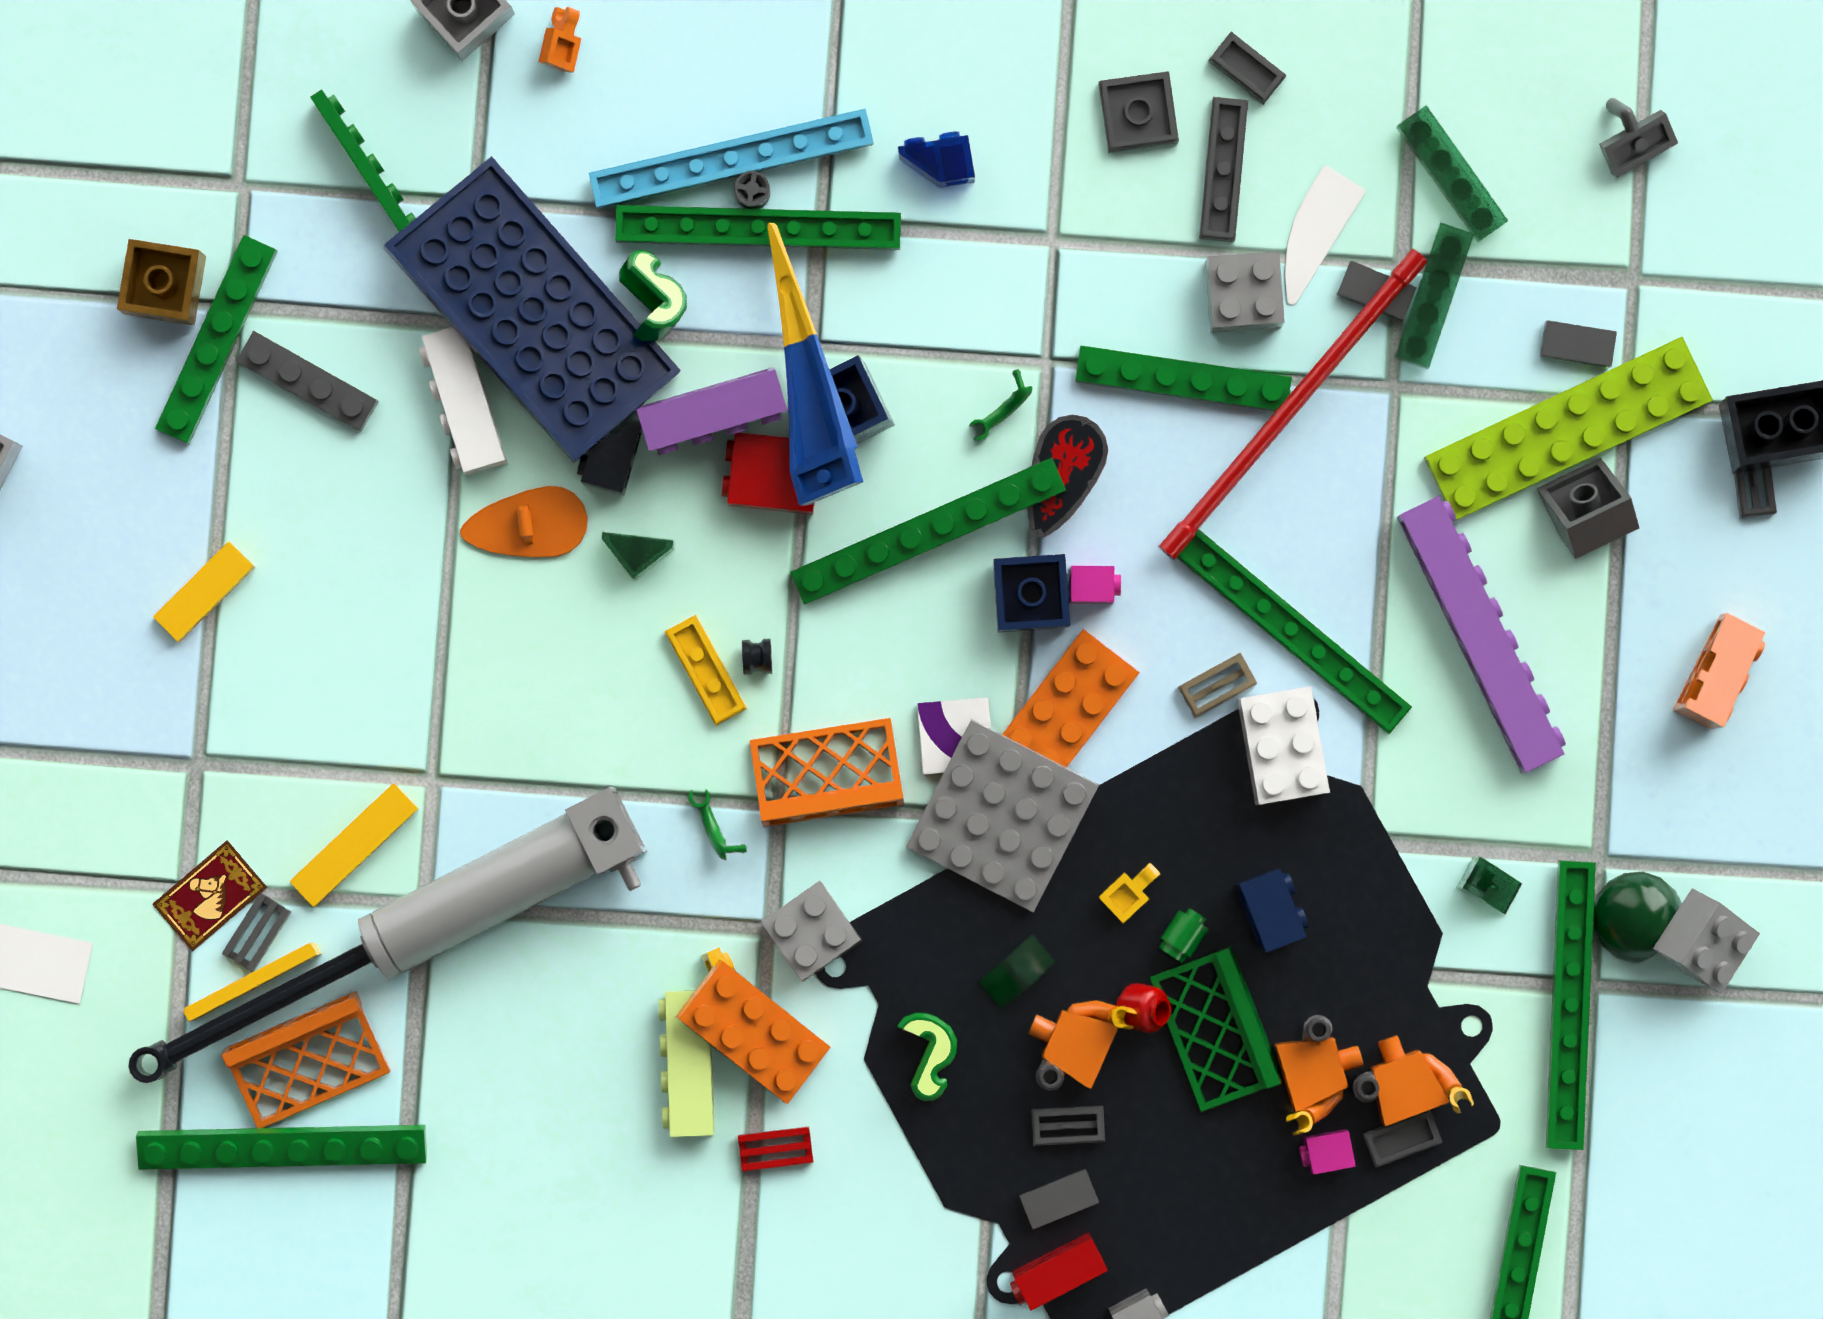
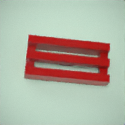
[738,1126,814,1171]

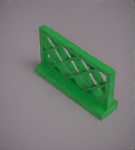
[1150,946,1283,1112]

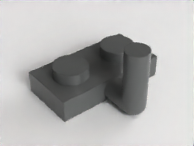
[1599,98,1678,178]

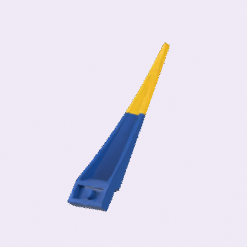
[768,223,863,506]

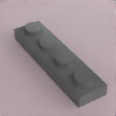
[236,330,379,432]

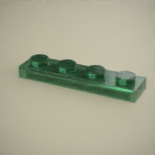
[1396,105,1509,243]
[1394,222,1474,370]

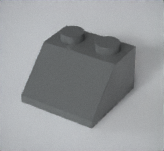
[1537,458,1639,559]

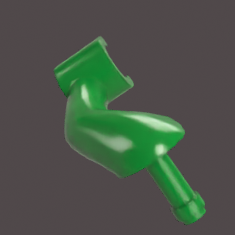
[969,369,1033,442]
[688,789,747,860]

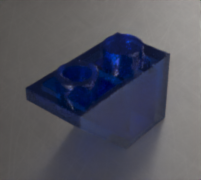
[898,131,975,188]

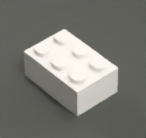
[1237,686,1330,805]

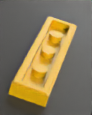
[289,783,419,907]
[183,942,322,1022]

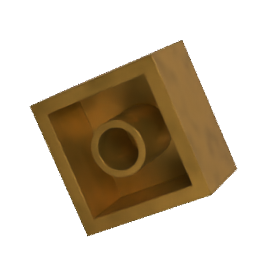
[117,239,206,326]

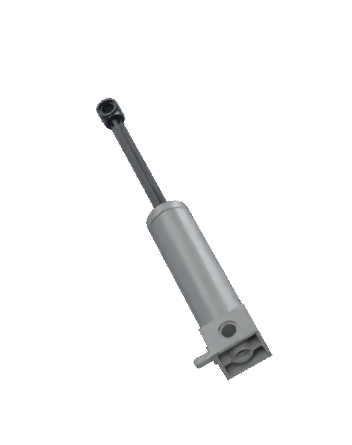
[128,787,647,1083]

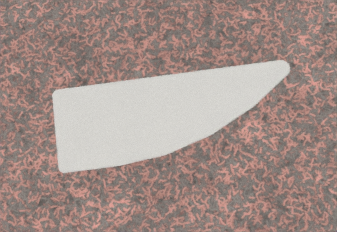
[1285,166,1365,305]

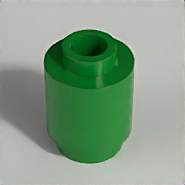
[1159,908,1209,964]

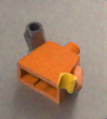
[1028,1000,1137,1091]
[1273,1015,1364,1135]
[1353,1035,1474,1126]

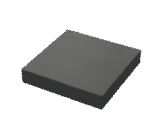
[1098,71,1179,153]

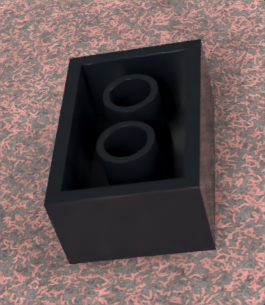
[1719,380,1823,474]

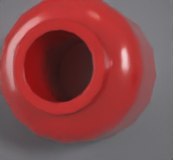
[1116,983,1171,1033]

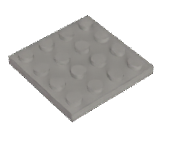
[906,719,1099,912]

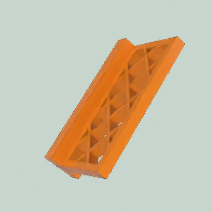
[749,718,904,828]
[222,991,391,1128]

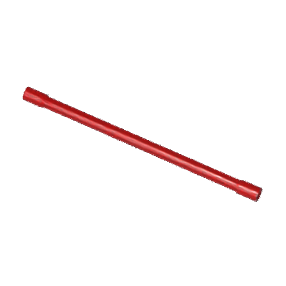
[1158,249,1428,560]

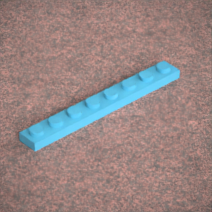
[588,108,874,209]

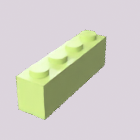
[659,990,715,1137]

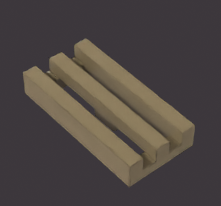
[1177,652,1258,718]

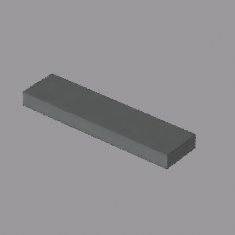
[1199,97,1248,242]

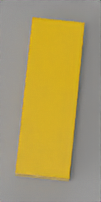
[153,541,255,642]
[664,615,747,726]

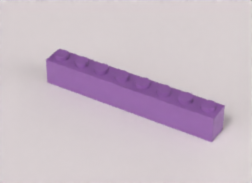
[1397,496,1566,774]

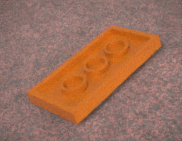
[1003,629,1140,767]
[675,959,831,1104]

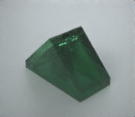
[601,532,675,581]
[1456,856,1522,915]
[978,935,1056,1008]

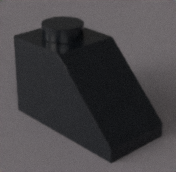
[577,422,643,496]

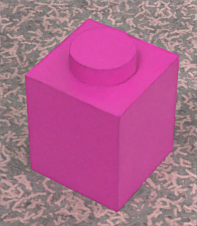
[1070,565,1121,604]
[1299,1129,1356,1175]

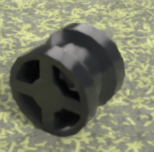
[742,638,773,675]

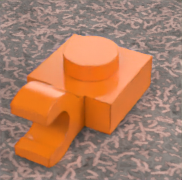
[538,7,582,73]

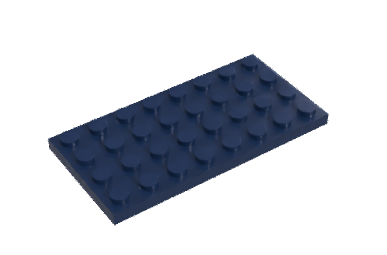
[383,156,681,464]

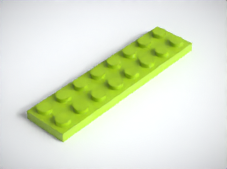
[1424,336,1713,521]

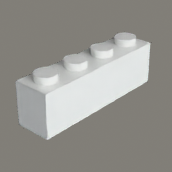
[418,327,508,476]

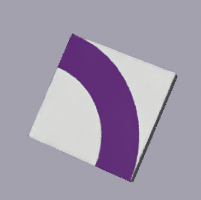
[917,697,991,775]

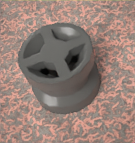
[734,171,770,209]

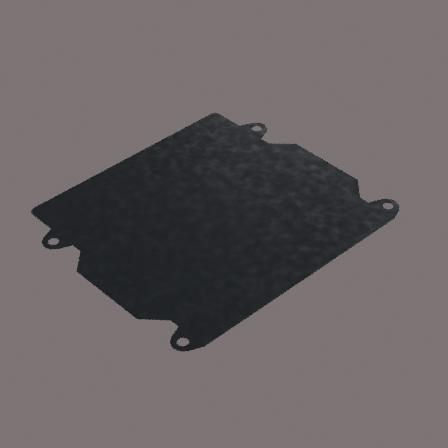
[816,698,1501,1319]

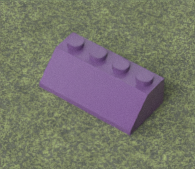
[637,367,787,455]

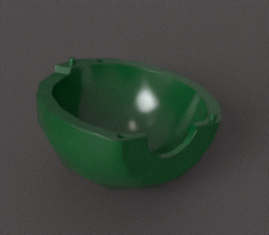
[1593,871,1682,963]

